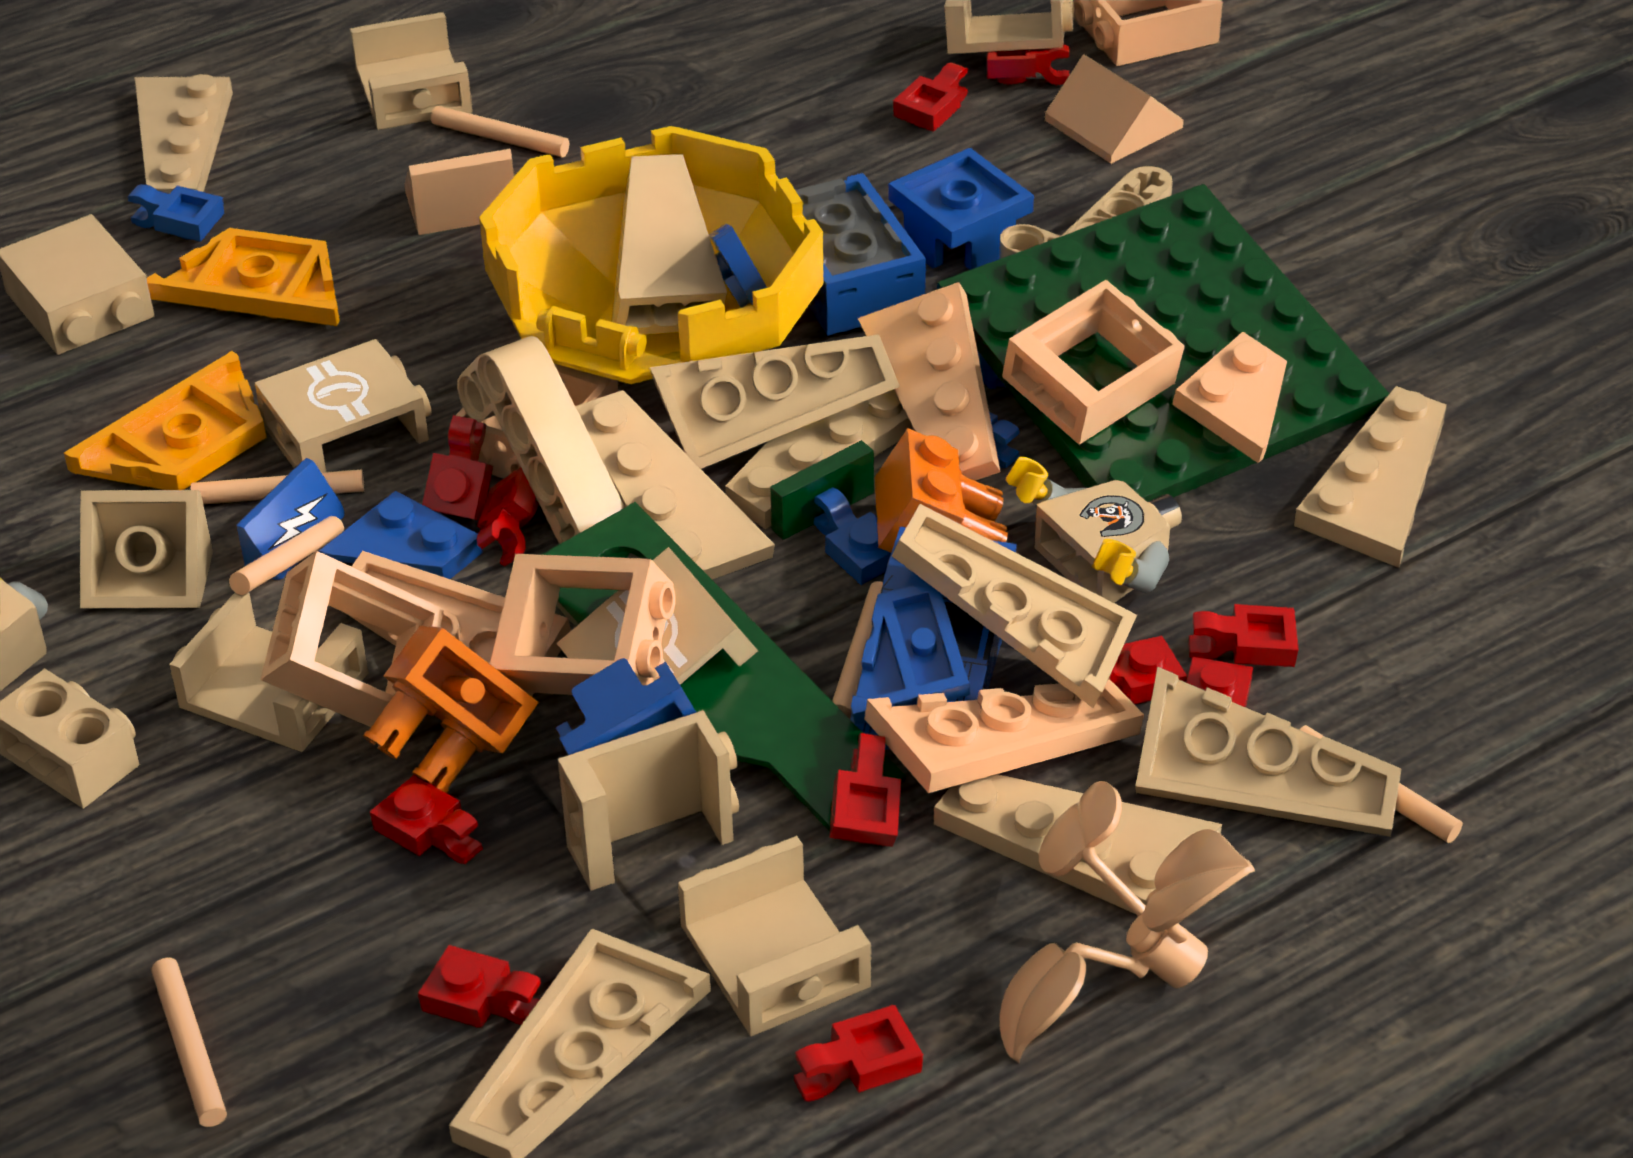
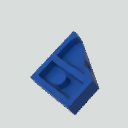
[709,223,767,308]
[319,491,483,579]
[851,582,970,725]

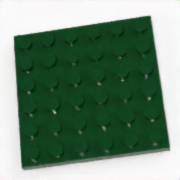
[937,183,1390,502]

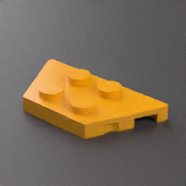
[147,228,340,326]
[64,351,267,490]

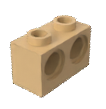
[0,669,140,809]

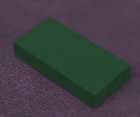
[770,440,874,540]

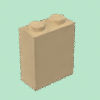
[0,214,155,355]

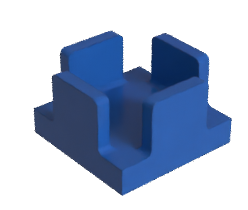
[888,148,1034,270]
[556,658,696,755]

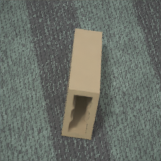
[612,154,727,335]

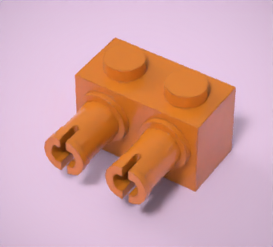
[874,428,1008,553]
[363,626,539,793]

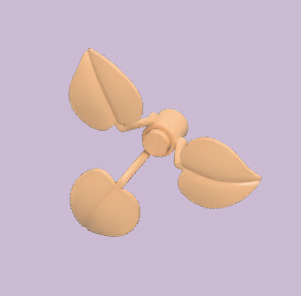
[999,781,1255,1063]

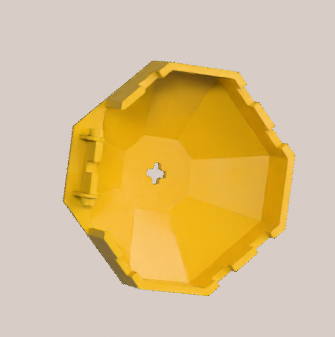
[479,126,823,384]

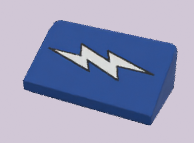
[237,458,345,580]

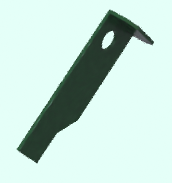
[542,502,906,831]

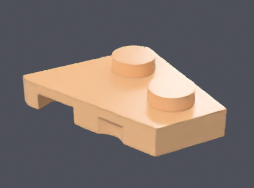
[1172,332,1287,463]

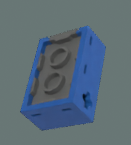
[795,173,926,336]

